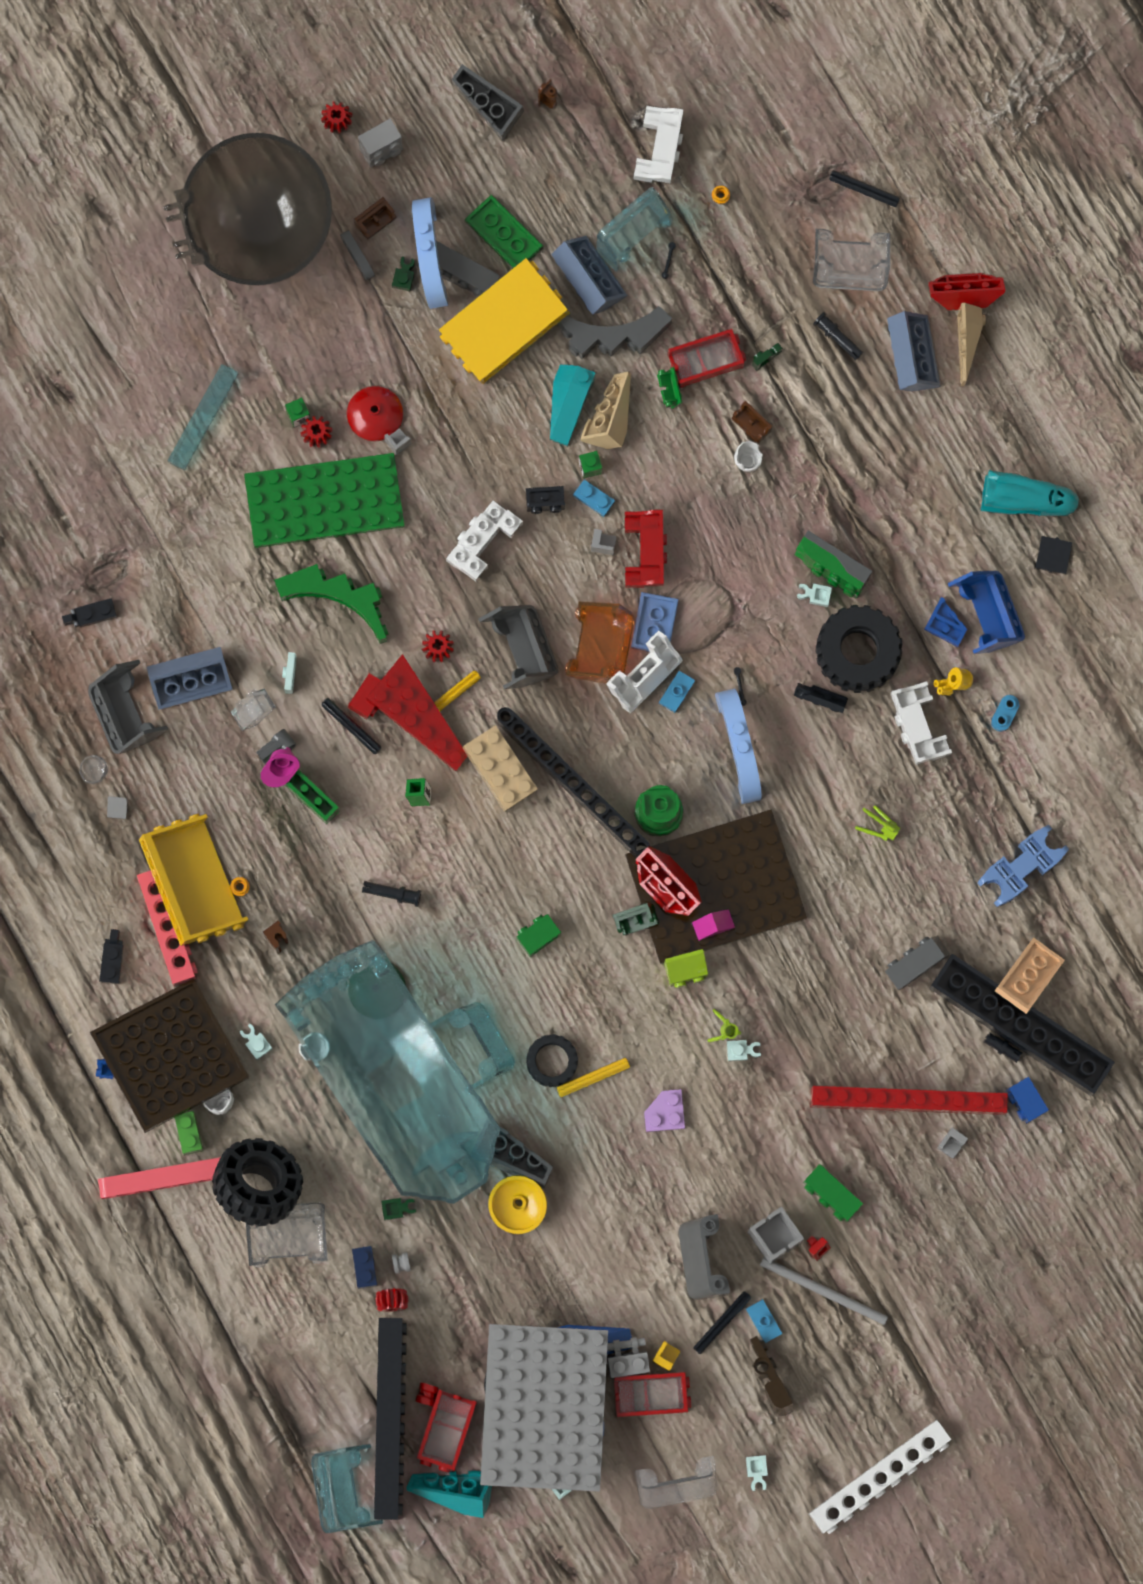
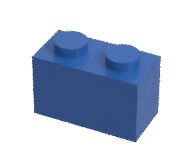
[1006,1077,1049,1124]

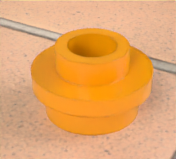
[712,186,730,204]
[230,877,250,896]

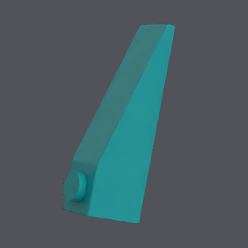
[406,1470,492,1518]

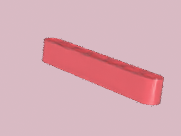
[98,1157,221,1199]

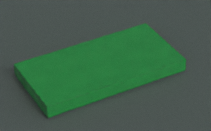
[465,195,543,268]

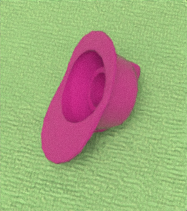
[261,747,300,788]

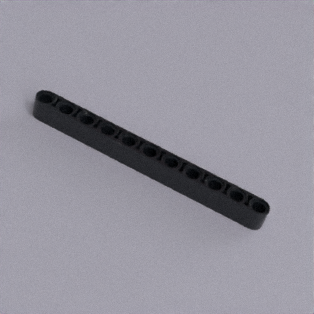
[497,707,650,858]

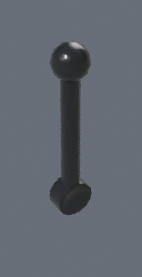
[662,242,676,279]
[733,667,747,706]

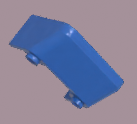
[948,571,1025,654]

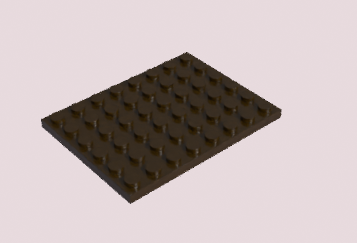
[625,809,807,964]

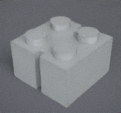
[358,119,403,168]
[748,1206,804,1264]

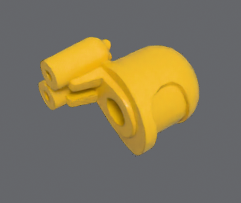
[933,667,973,696]

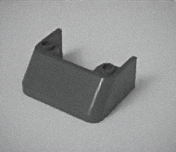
[479,605,558,689]
[88,660,168,754]

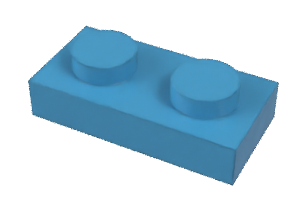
[573,480,615,517]

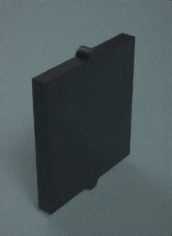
[1035,536,1072,575]

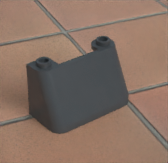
[678,1214,730,1300]

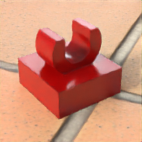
[807,1236,831,1261]

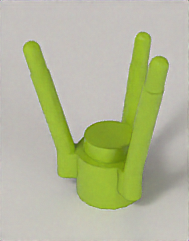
[855,805,900,841]
[707,1009,741,1042]

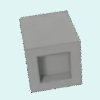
[384,428,411,456]
[591,529,616,555]
[937,1127,968,1159]

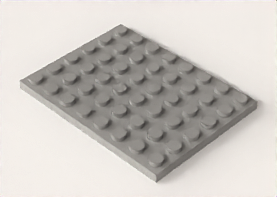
[480,1324,608,1491]

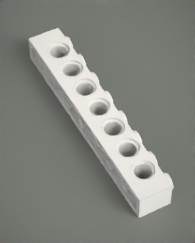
[808,1420,951,1534]

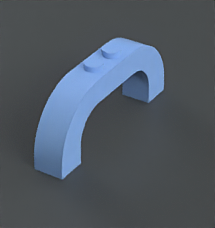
[412,197,448,309]
[715,688,762,804]

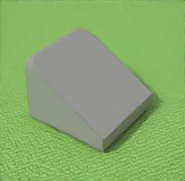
[107,796,129,819]

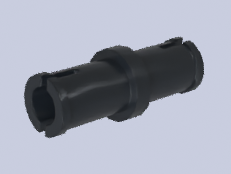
[983,1032,1023,1063]

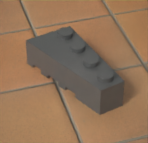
[452,64,524,141]
[417,241,500,297]
[473,1118,553,1189]

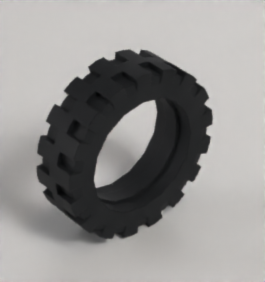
[526,1034,578,1087]

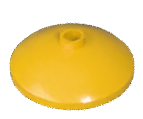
[488,1175,547,1234]

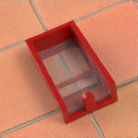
[667,329,746,388]
[614,1372,691,1417]
[417,1390,477,1473]

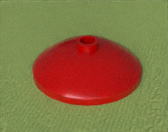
[347,386,403,441]

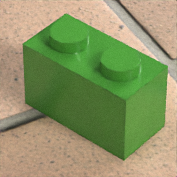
[175,1111,204,1156]

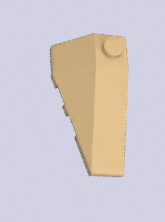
[957,303,986,386]
[580,372,631,449]

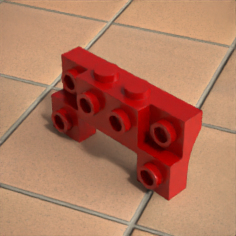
[625,510,667,588]

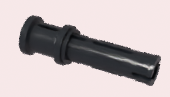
[813,312,863,361]
[362,881,422,907]

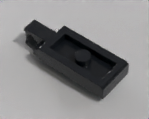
[62,598,117,628]
[794,683,848,713]
[99,929,124,984]

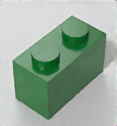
[516,914,561,957]

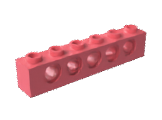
[137,870,198,986]

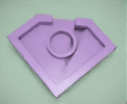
[644,1089,685,1132]

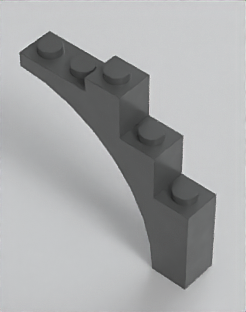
[555,306,672,359]

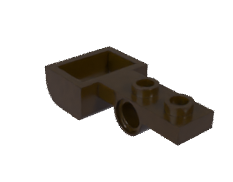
[750,1336,794,1416]

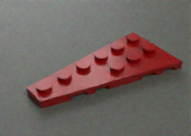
[366,654,468,771]

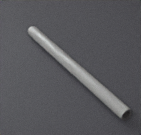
[760,1257,888,1325]

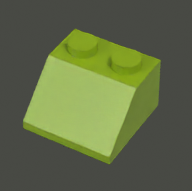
[664,949,708,988]

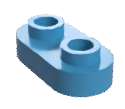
[991,695,1019,732]

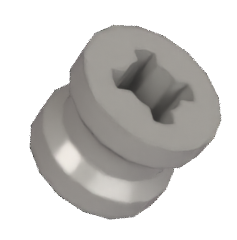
[392,1252,411,1274]

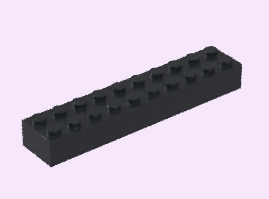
[929,954,1115,1096]
[374,1318,407,1520]

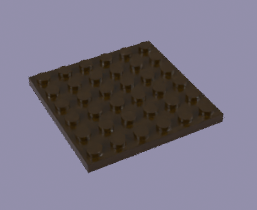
[90,978,249,1133]

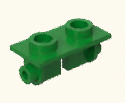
[657,367,682,409]

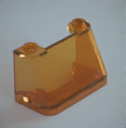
[565,602,634,684]

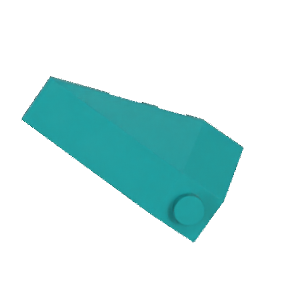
[550,364,595,446]

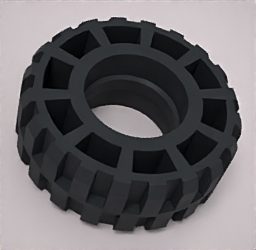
[815,605,903,693]
[212,1138,303,1226]

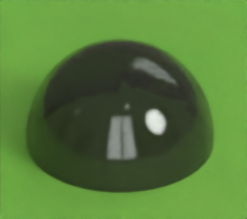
[163,133,332,286]

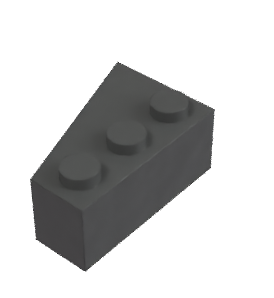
[885,936,951,990]

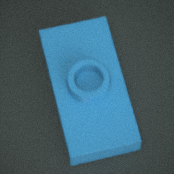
[659,671,695,713]
[746,1299,782,1343]

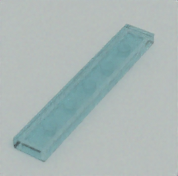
[167,364,238,471]

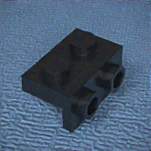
[526,486,565,514]

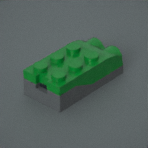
[794,530,872,598]

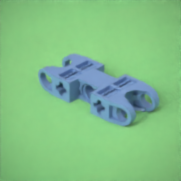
[977,825,1069,907]

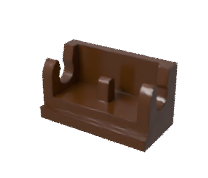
[354,197,397,240]
[731,400,772,444]
[263,921,289,954]

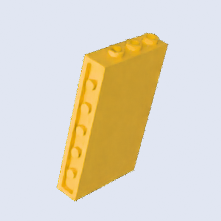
[439,258,570,384]
[139,814,248,946]

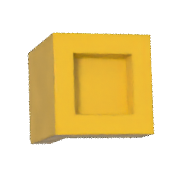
[652,1340,680,1372]

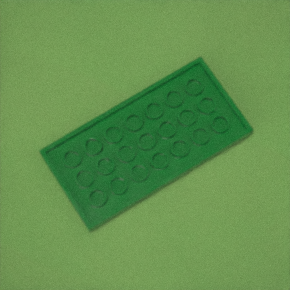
[244,453,405,548]

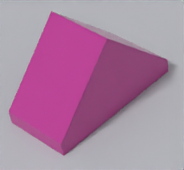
[692,909,735,941]

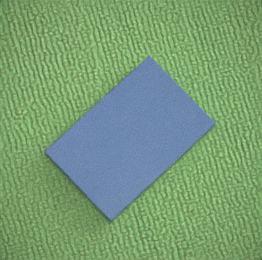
[631,592,679,652]

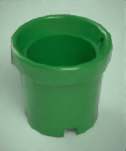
[634,785,684,837]

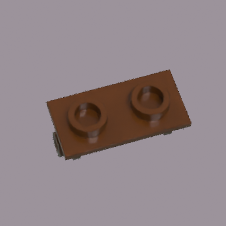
[538,79,557,108]

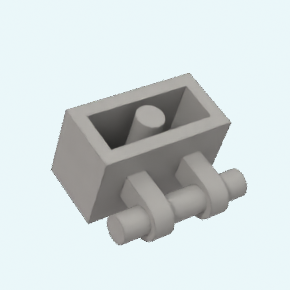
[607,1337,650,1378]

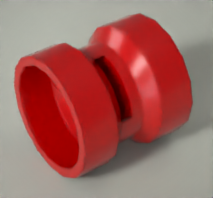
[415,1382,439,1407]

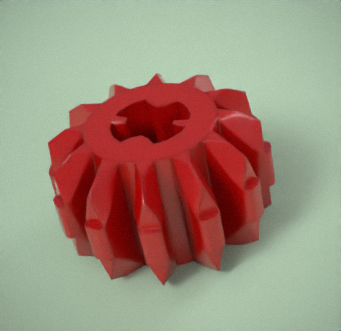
[321,101,353,134]
[300,416,333,448]
[422,630,454,663]
[375,1288,409,1312]

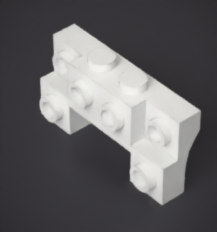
[633,106,683,183]
[446,501,523,582]
[606,631,683,714]
[891,681,952,765]

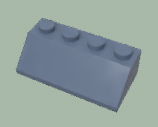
[551,236,628,315]
[887,311,941,392]
[147,647,232,710]

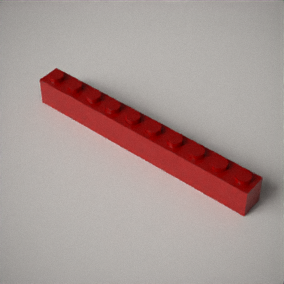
[811,1086,1008,1115]

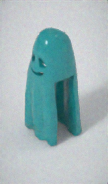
[981,470,1079,516]

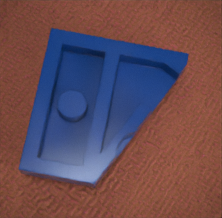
[924,597,967,647]

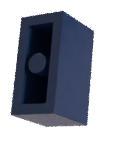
[352,1246,378,1289]

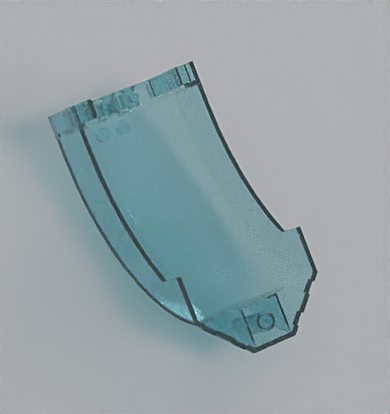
[275,940,500,1204]

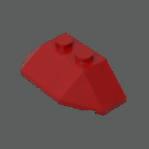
[928,273,1006,310]
[636,846,702,916]

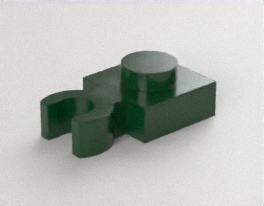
[392,256,415,292]
[752,343,783,371]
[381,1198,416,1221]

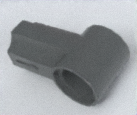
[256,729,296,765]

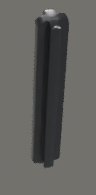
[829,170,900,207]
[321,698,381,755]
[693,1291,751,1354]

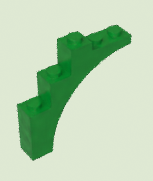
[274,564,389,644]

